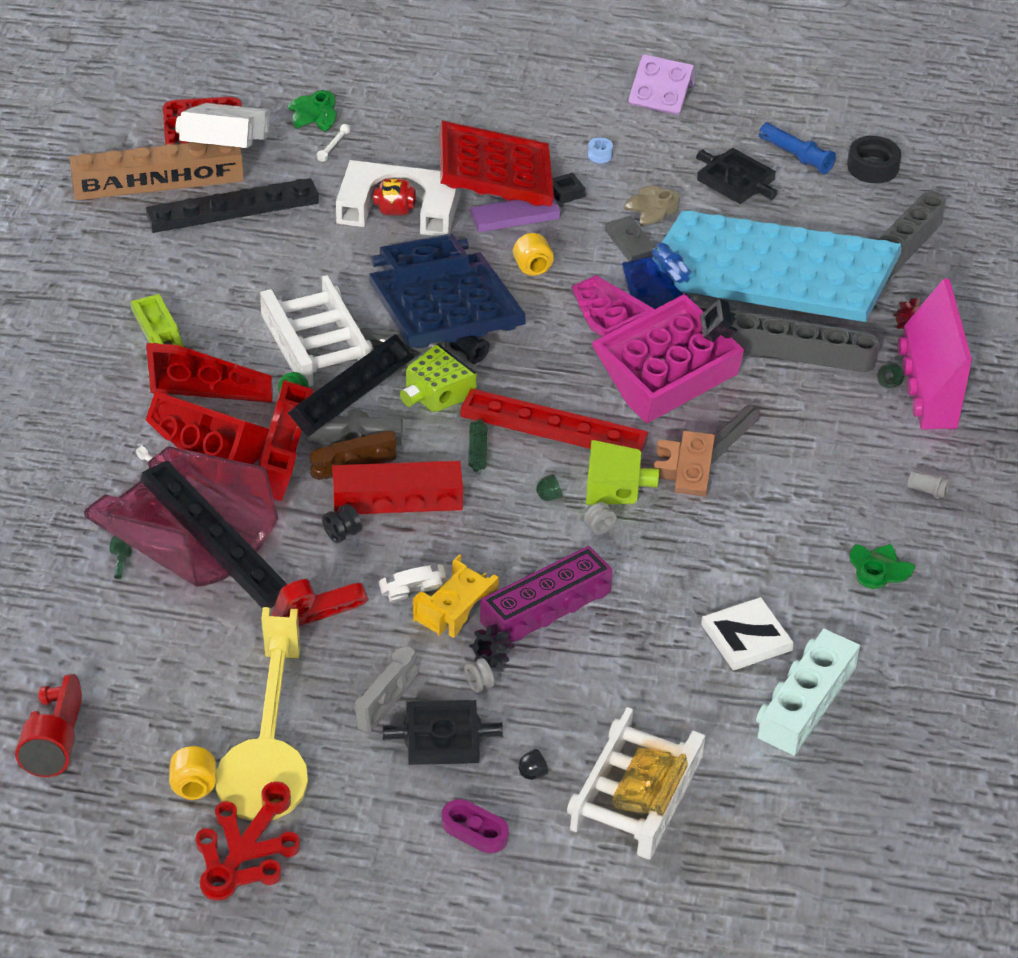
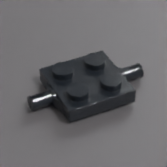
[696,147,777,204]
[383,700,503,765]

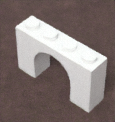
[176,103,271,148]
[336,160,460,236]

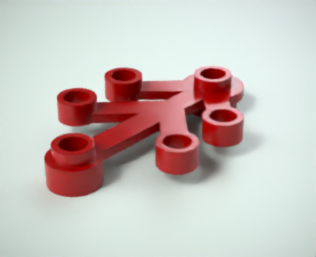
[195,781,300,901]

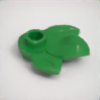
[288,90,337,132]
[849,544,915,589]

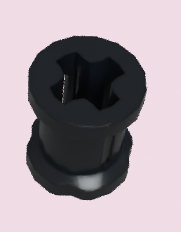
[450,335,490,364]

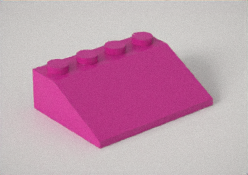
[897,279,972,429]
[592,294,744,424]

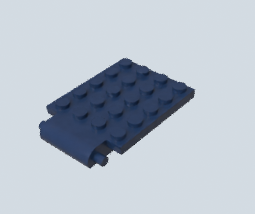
[369,233,526,348]

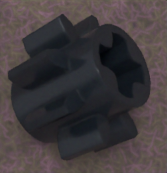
[469,624,515,668]

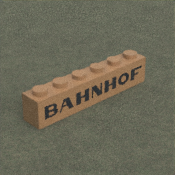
[69,142,243,201]

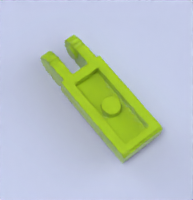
[130,294,184,347]

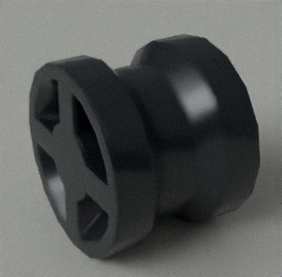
[322,503,362,543]

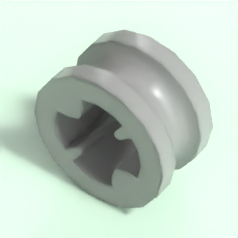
[584,502,617,535]
[464,658,494,693]

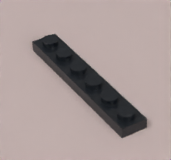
[146,178,319,233]
[288,334,414,437]
[140,460,288,609]

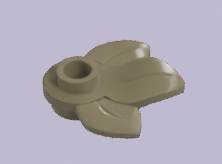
[624,186,680,226]

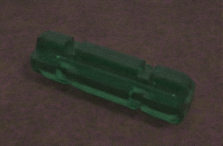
[468,419,488,472]

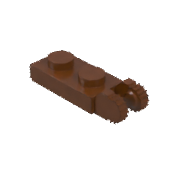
[310,430,396,480]

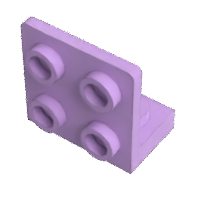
[628,54,696,115]

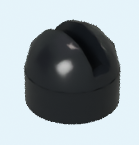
[518,749,549,780]

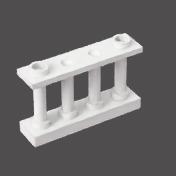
[260,275,373,387]
[567,707,706,860]

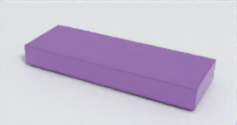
[470,199,560,232]

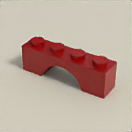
[251,380,314,501]

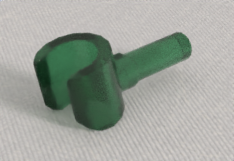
[109,535,132,579]

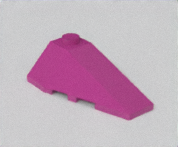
[571,275,655,337]

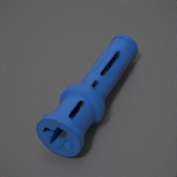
[759,122,836,174]

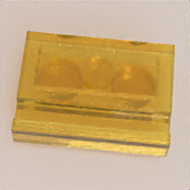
[612,748,688,816]

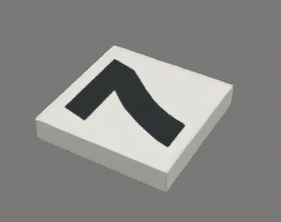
[701,597,794,671]

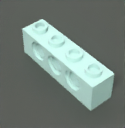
[756,628,860,756]

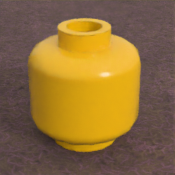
[513,233,554,276]
[169,746,216,800]

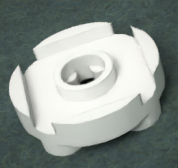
[379,565,447,602]

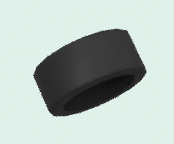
[847,136,901,184]

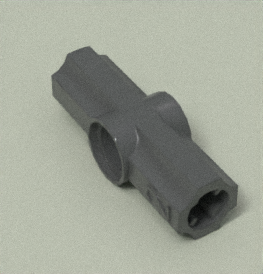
[307,409,403,445]

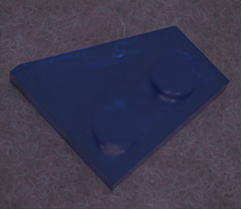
[622,257,690,309]

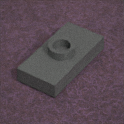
[605,216,657,264]

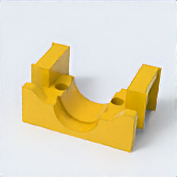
[413,554,499,638]

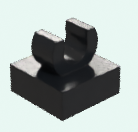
[700,298,737,342]

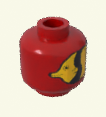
[373,178,416,216]

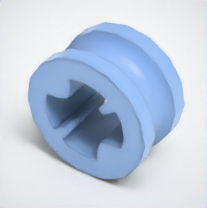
[588,137,613,163]

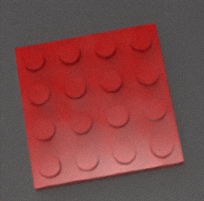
[439,120,554,207]

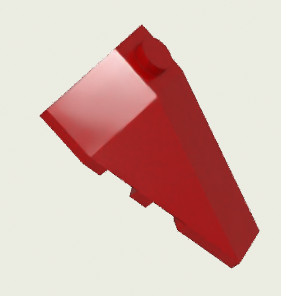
[146,343,273,403]
[145,391,269,483]

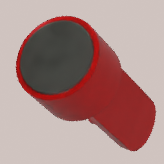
[15,674,82,777]

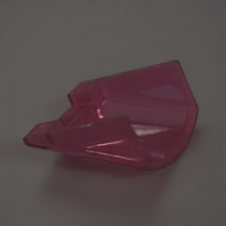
[84,446,278,587]

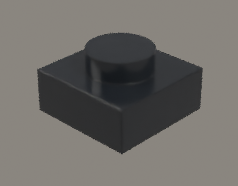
[552,173,586,204]

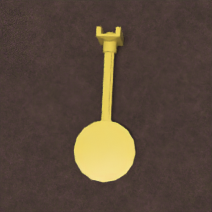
[216,607,308,821]

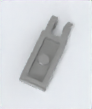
[354,646,418,733]

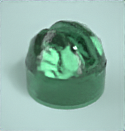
[877,363,904,388]
[536,474,562,501]

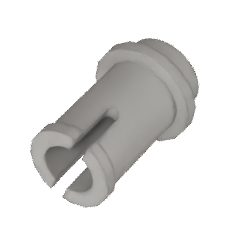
[907,469,951,499]

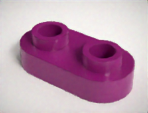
[442,799,509,853]

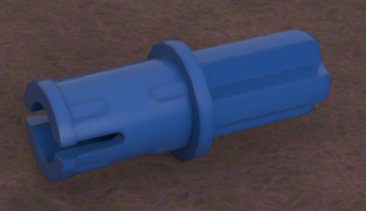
[652,243,691,283]

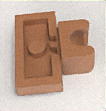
[654,431,715,497]

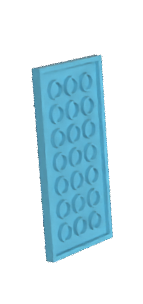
[641,210,901,322]

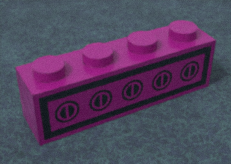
[480,546,613,643]

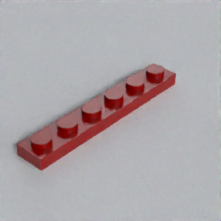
[461,388,648,455]

